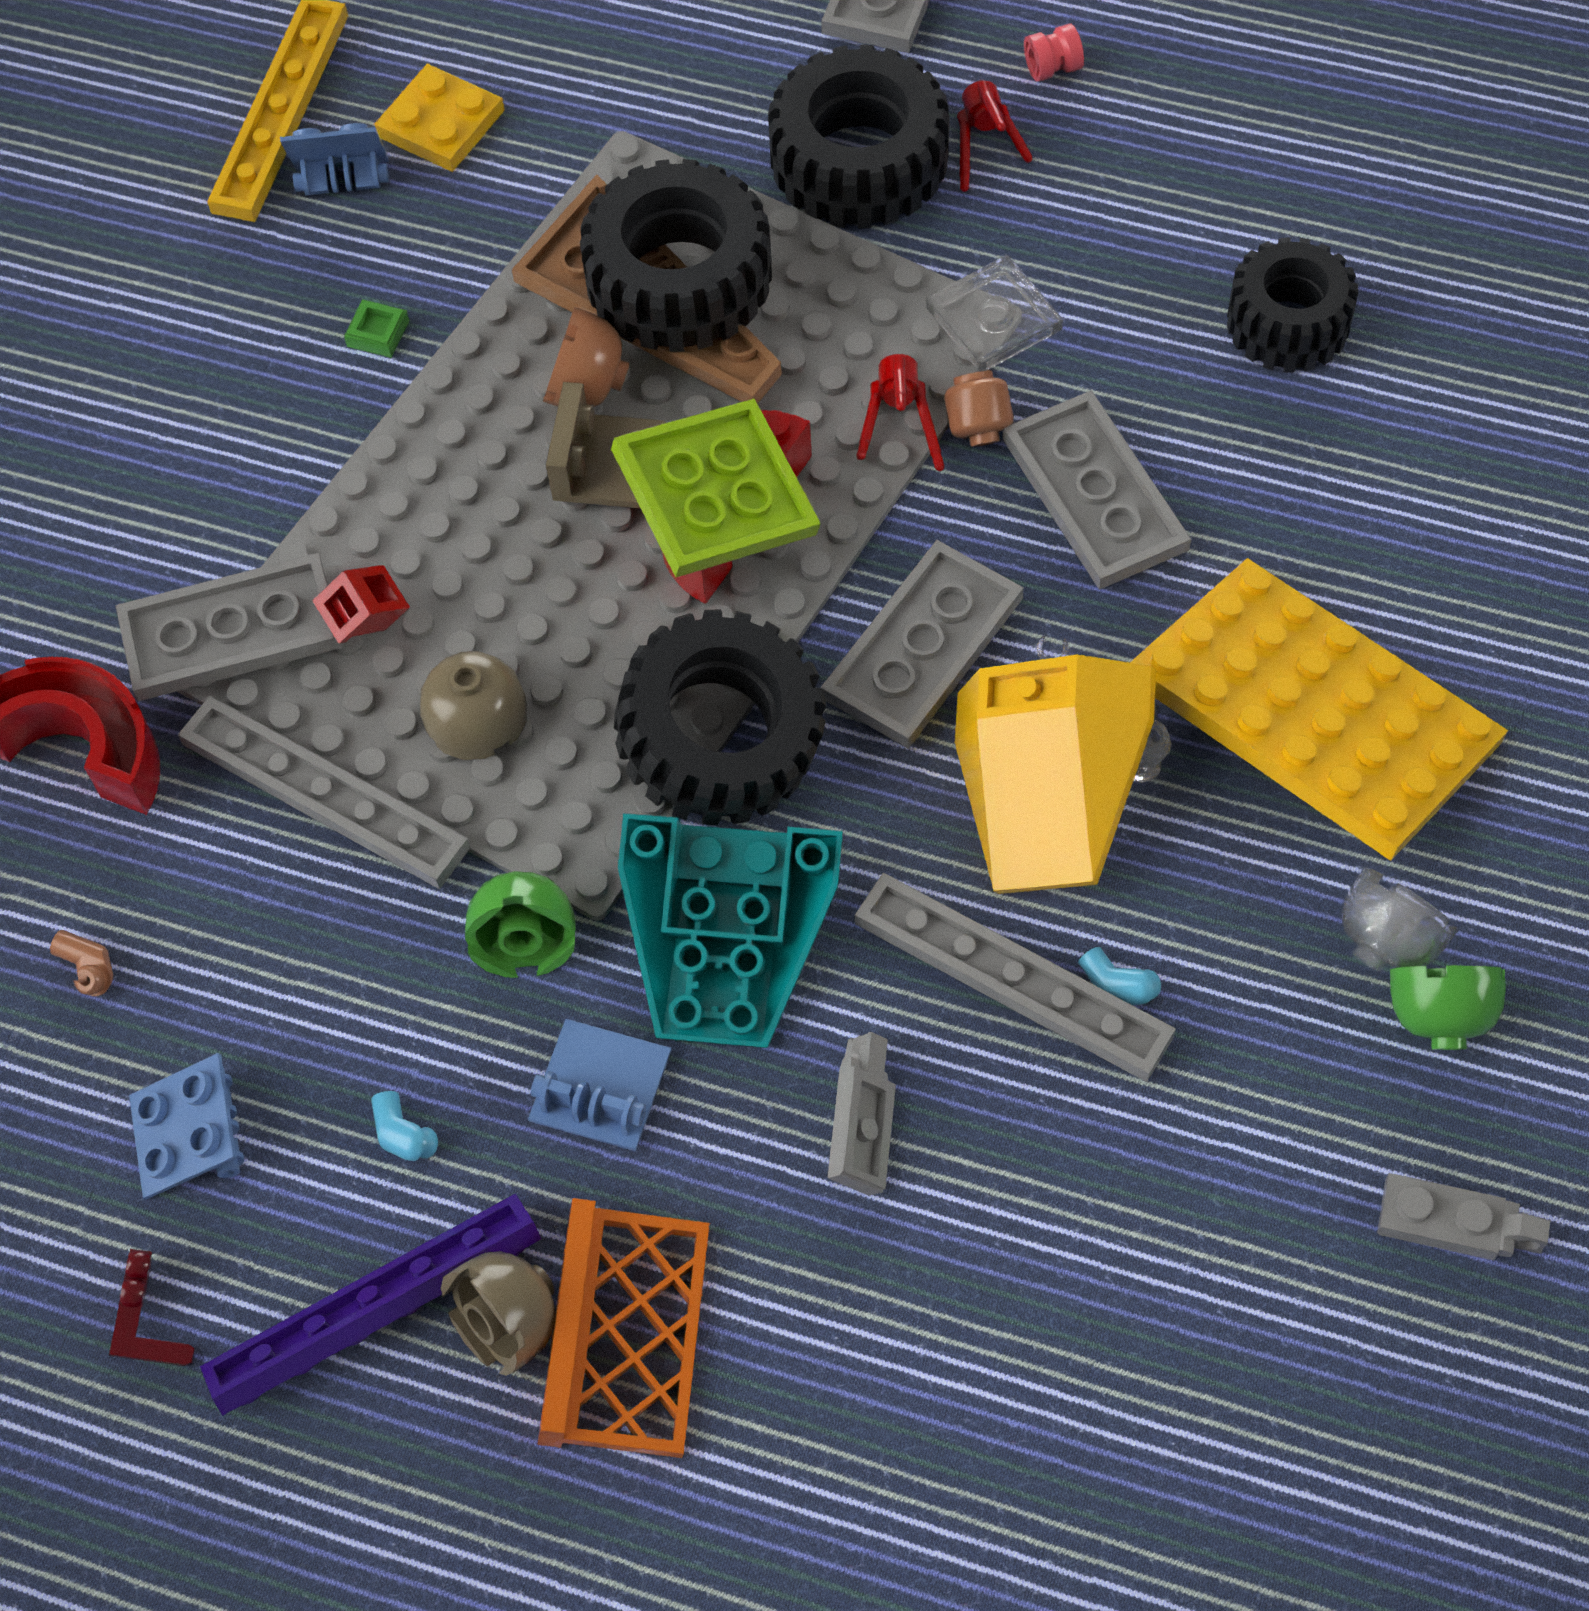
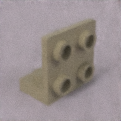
[546,382,666,508]

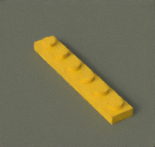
[207,0,348,222]

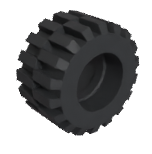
[1227,237,1358,373]

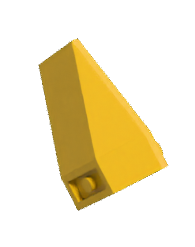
[955,654,1156,894]

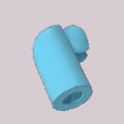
[1078,947,1161,1005]
[371,1091,438,1161]

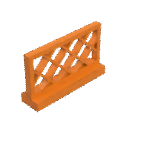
[537,1198,710,1458]

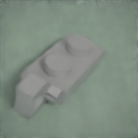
[827,1032,896,1196]
[1377,1173,1551,1261]

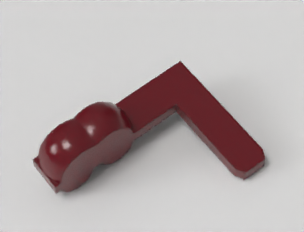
[109,1249,194,1366]

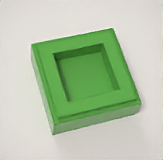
[344,299,410,358]

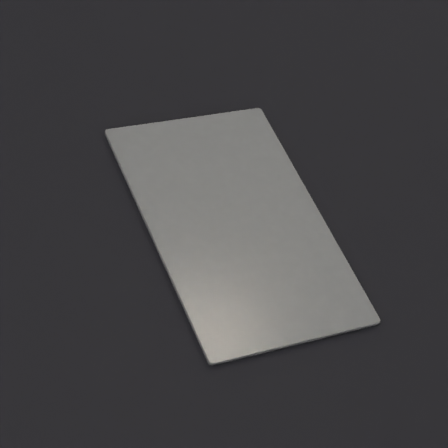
[177,131,1022,921]

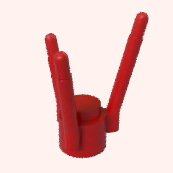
[957,80,1033,192]
[856,354,945,471]

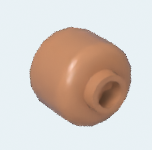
[944,370,1014,447]

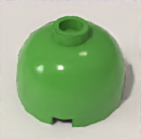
[465,871,576,978]
[1390,965,1506,1050]

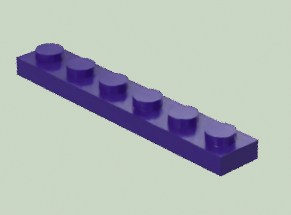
[200,1193,542,1416]

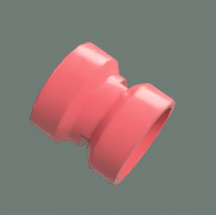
[1024,23,1084,82]

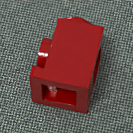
[312,565,410,644]

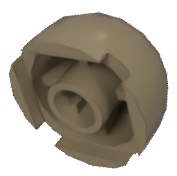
[420,651,527,760]
[441,1251,555,1376]

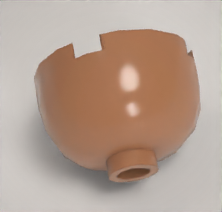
[543,306,630,407]

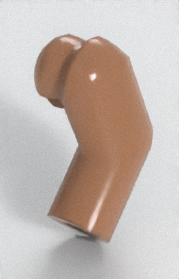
[50,930,113,996]

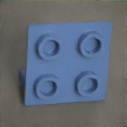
[280,123,389,196]
[528,1019,672,1152]
[129,1053,244,1200]

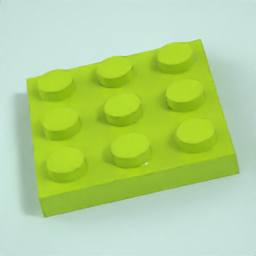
[611,398,821,578]

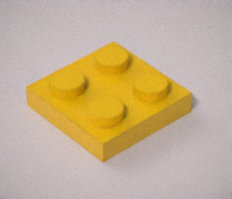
[374,63,505,172]

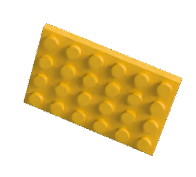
[1130,558,1508,861]

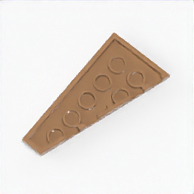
[512,174,782,404]

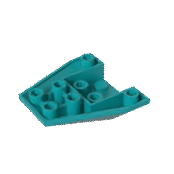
[618,813,843,1048]

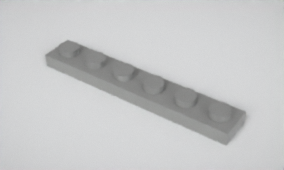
[178,695,470,889]
[855,872,1176,1082]

